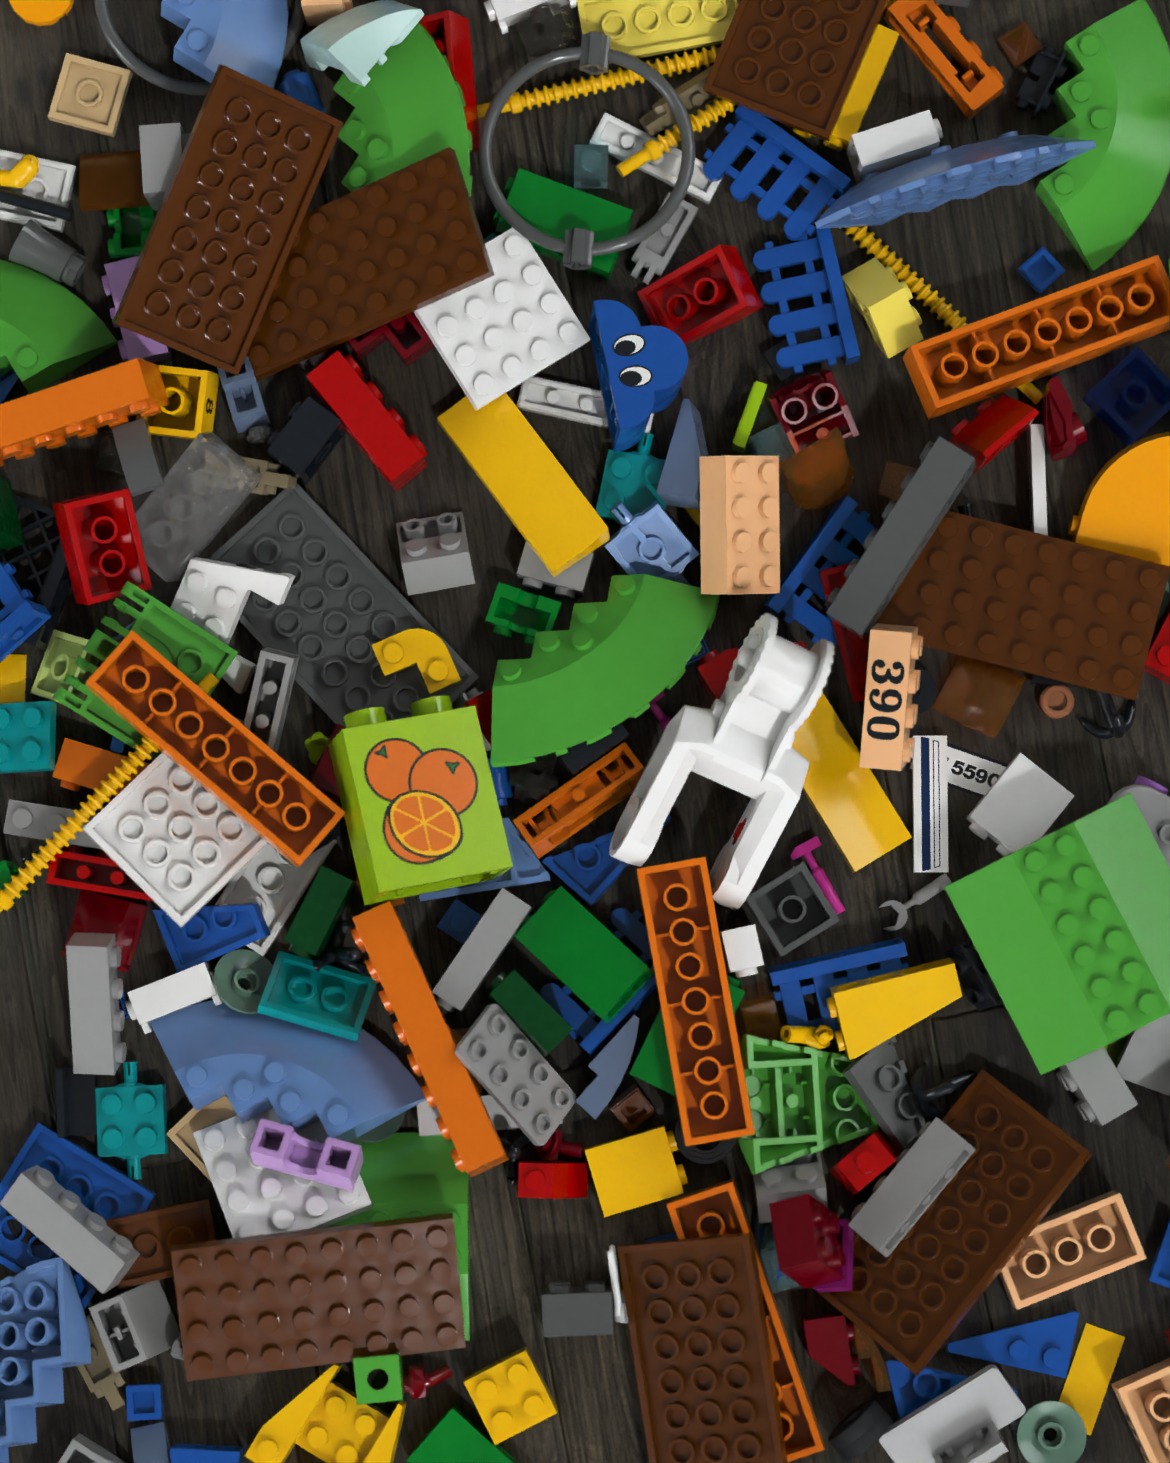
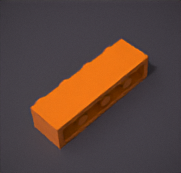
[52,738,150,801]

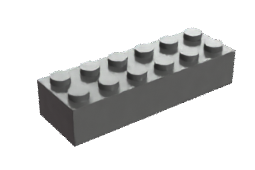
[825,436,976,641]

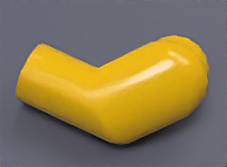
[0,154,39,189]
[780,1025,834,1049]

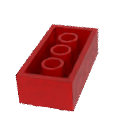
[306,350,428,492]

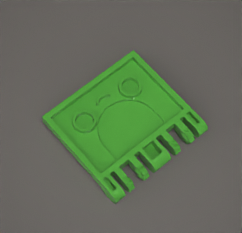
[52,581,238,761]

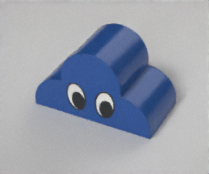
[588,300,688,452]

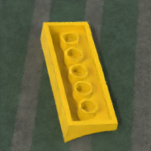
[437,393,610,577]
[791,691,912,873]

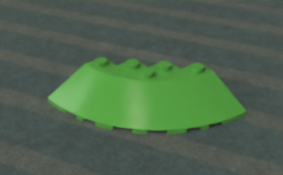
[1035,0,1170,273]
[333,22,473,197]
[0,259,118,394]
[491,574,720,767]

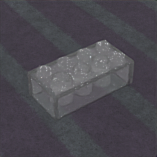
[135,432,263,582]

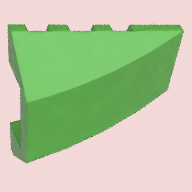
[736,1034,879,1174]

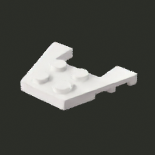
[171,557,295,694]

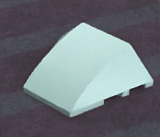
[300,0,425,87]

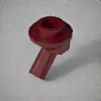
[534,1129,585,1161]
[403,1364,452,1400]

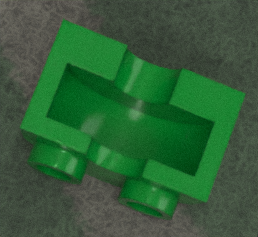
[107,204,155,259]
[485,582,562,646]

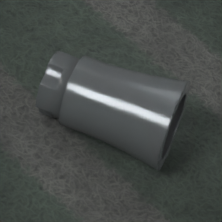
[9,219,88,287]

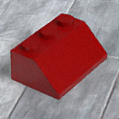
[52,488,152,605]

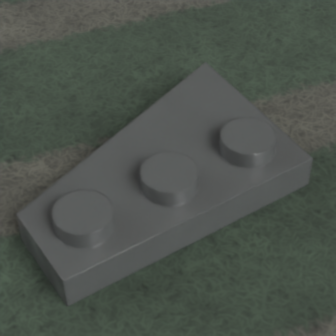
[842,1036,926,1155]

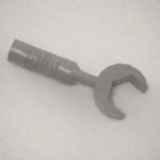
[878,873,952,931]

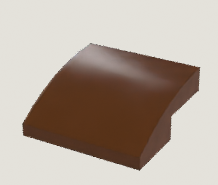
[79,150,149,212]

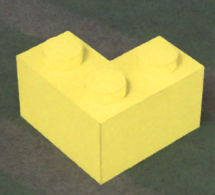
[842,257,923,359]

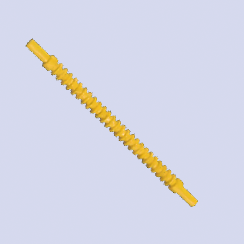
[616,0,897,177]
[477,43,722,119]
[799,176,1044,405]
[0,672,219,913]

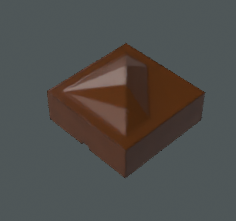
[996,22,1043,70]
[607,1084,656,1133]

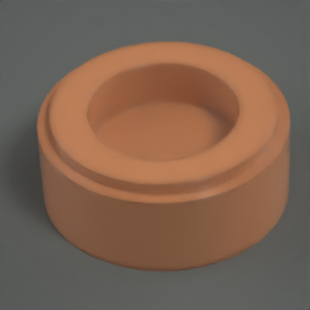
[1039,685,1074,719]

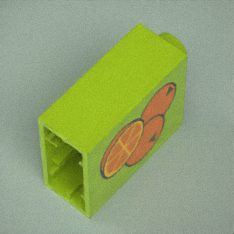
[328,695,513,905]

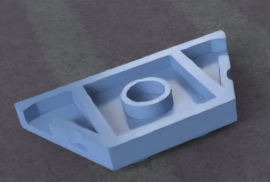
[419,818,551,902]

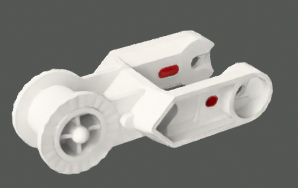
[609,613,835,911]

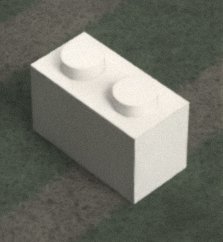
[719,924,764,978]

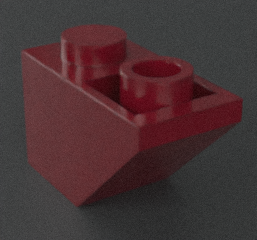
[801,1312,860,1386]

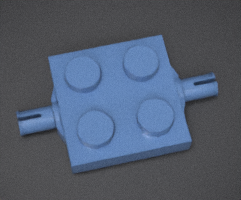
[604,500,700,585]

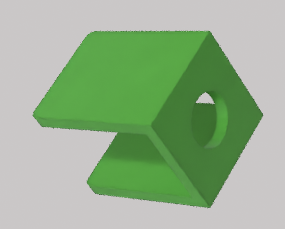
[353,1352,405,1405]

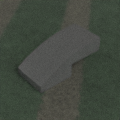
[111,418,165,497]

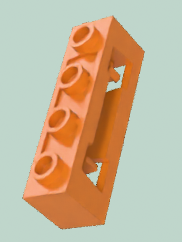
[885,0,1004,120]
[513,742,645,859]

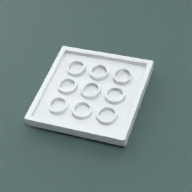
[413,227,591,411]
[83,753,268,928]
[193,1107,373,1238]

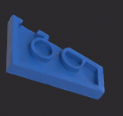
[152,903,271,973]

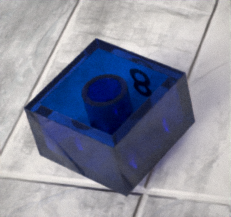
[1082,346,1170,446]

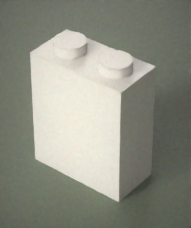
[846,110,943,184]
[966,753,1075,857]

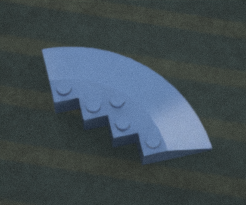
[161,0,289,89]
[815,131,1096,229]
[149,1000,426,1142]
[0,1257,92,1463]

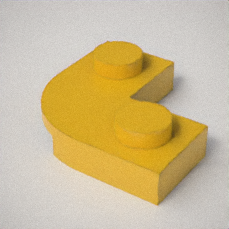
[371,628,462,695]

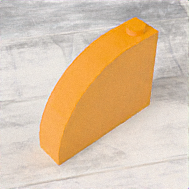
[1068,432,1170,566]

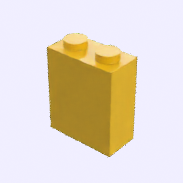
[584,1125,688,1217]

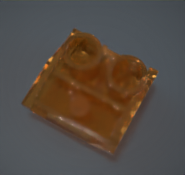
[779,427,855,510]
[931,656,1026,739]

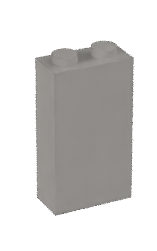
[432,887,533,1013]

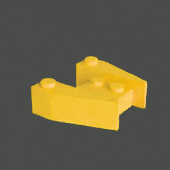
[245,1363,407,1463]

